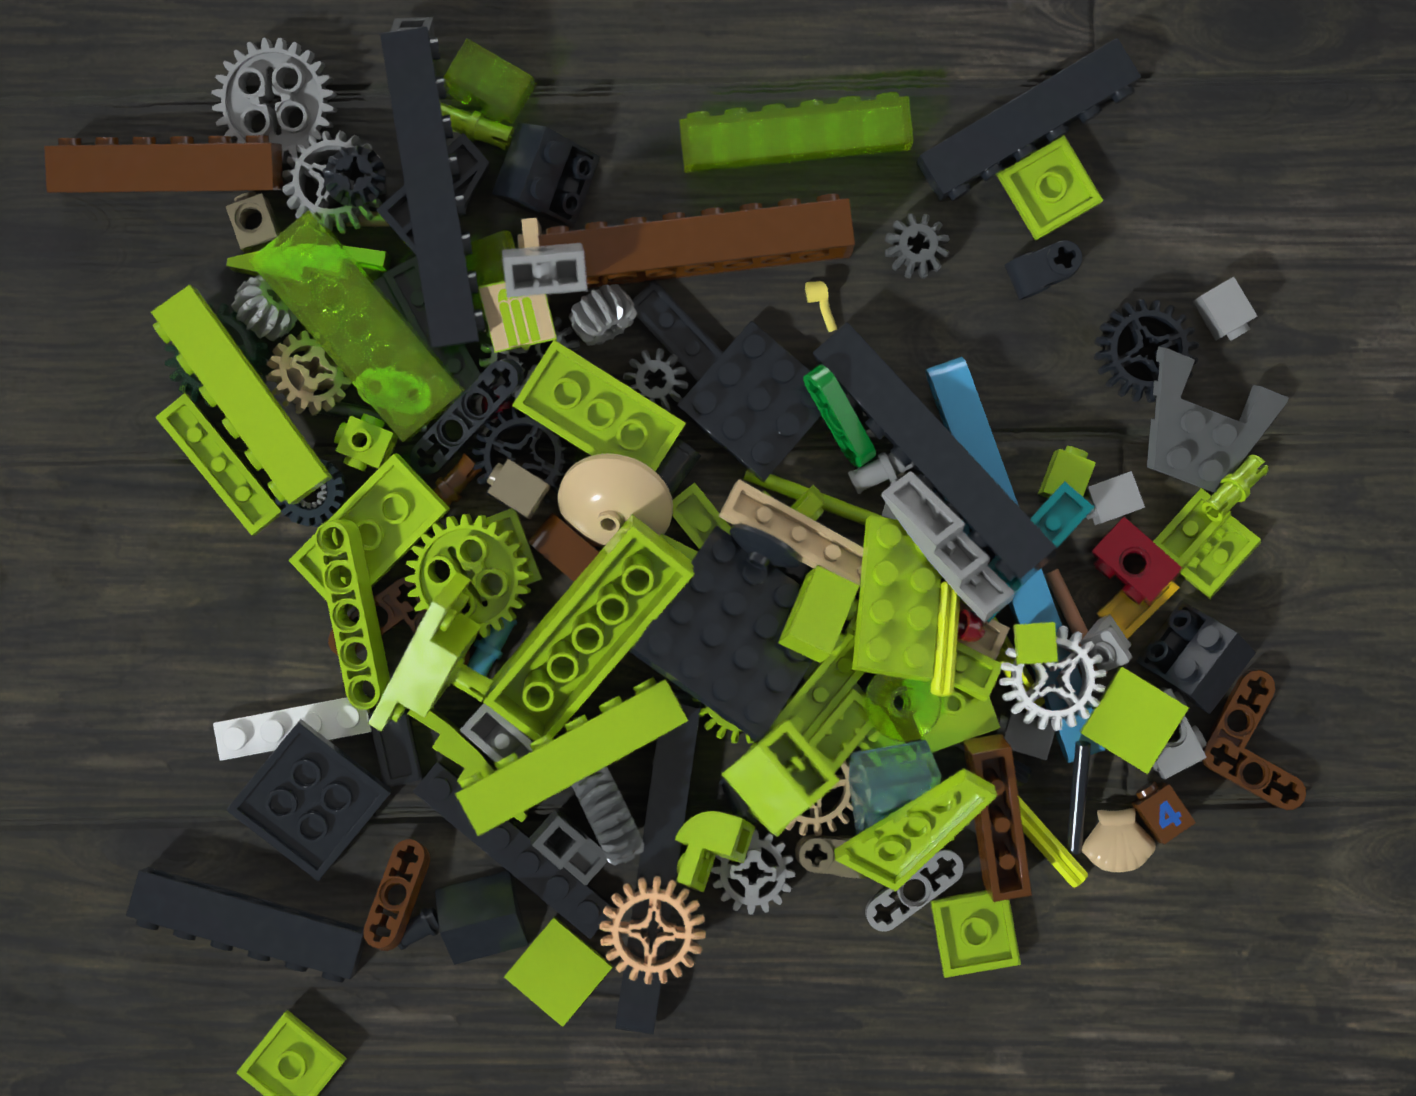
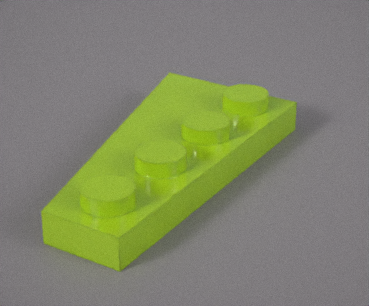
[834,769,997,891]

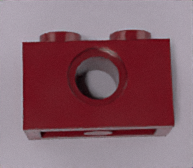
[1092,517,1183,607]

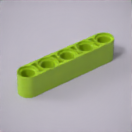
[315,519,390,710]

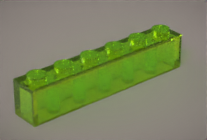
[679,92,914,173]

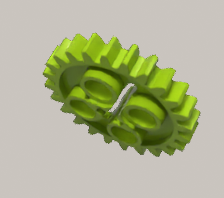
[405,514,532,638]

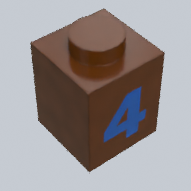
[1130,781,1196,845]

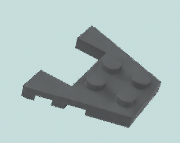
[1147,347,1289,493]

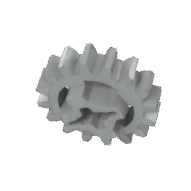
[711,829,795,915]

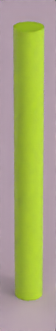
[743,470,882,526]

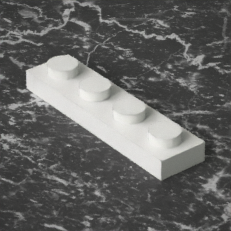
[213,694,372,761]

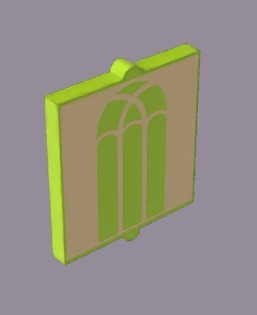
[478,280,557,353]

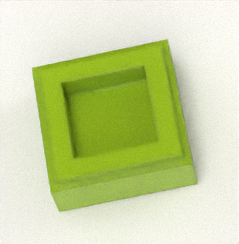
[1014,622,1058,665]

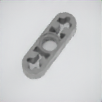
[865,848,963,931]

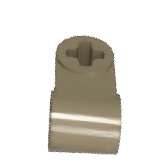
[794,834,867,879]

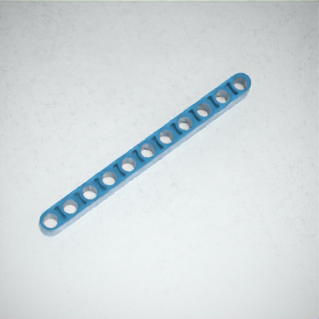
[925,357,1105,763]

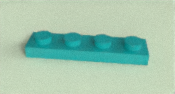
[961,482,1094,624]

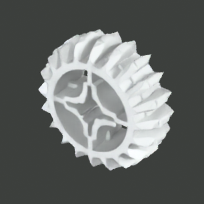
[999,626,1106,731]

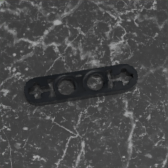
[410,358,524,475]

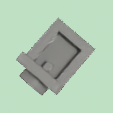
[1080,614,1132,671]

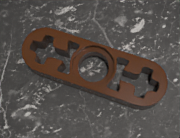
[364,839,430,951]

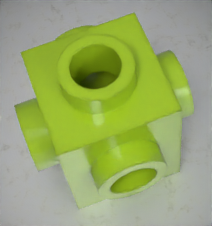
[334,413,399,472]

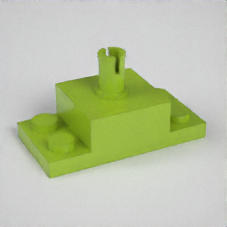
[368,572,494,732]

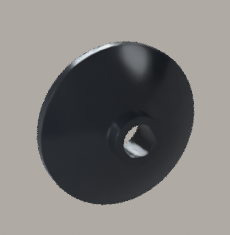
[730,524,802,570]

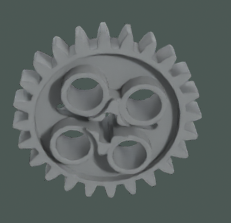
[212,38,337,164]

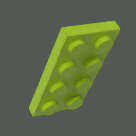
[512,340,686,471]
[288,453,450,612]
[852,515,941,682]

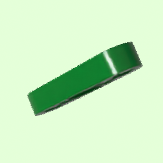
[803,364,876,468]

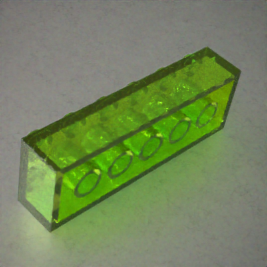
[249,210,466,442]

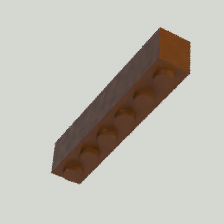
[44,135,283,193]

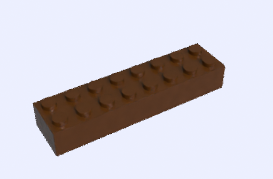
[538,194,855,289]

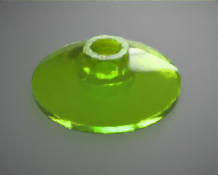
[866,674,942,742]

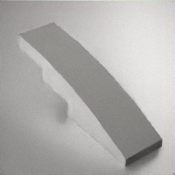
[882,471,1015,622]

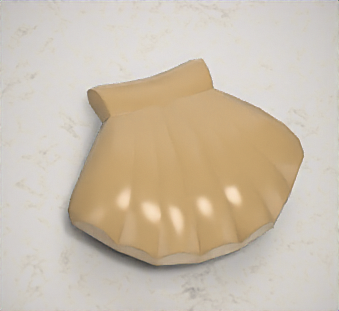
[1082,808,1156,872]

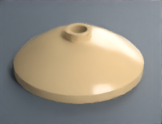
[558,454,673,549]

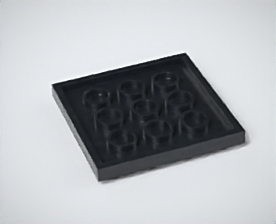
[630,526,813,742]

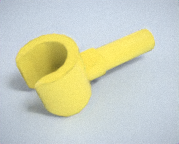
[805,281,837,332]

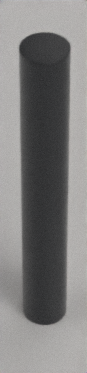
[1067,741,1091,855]

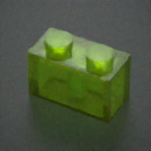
[444,38,536,124]

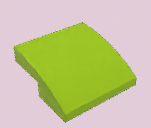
[1153,488,1261,599]

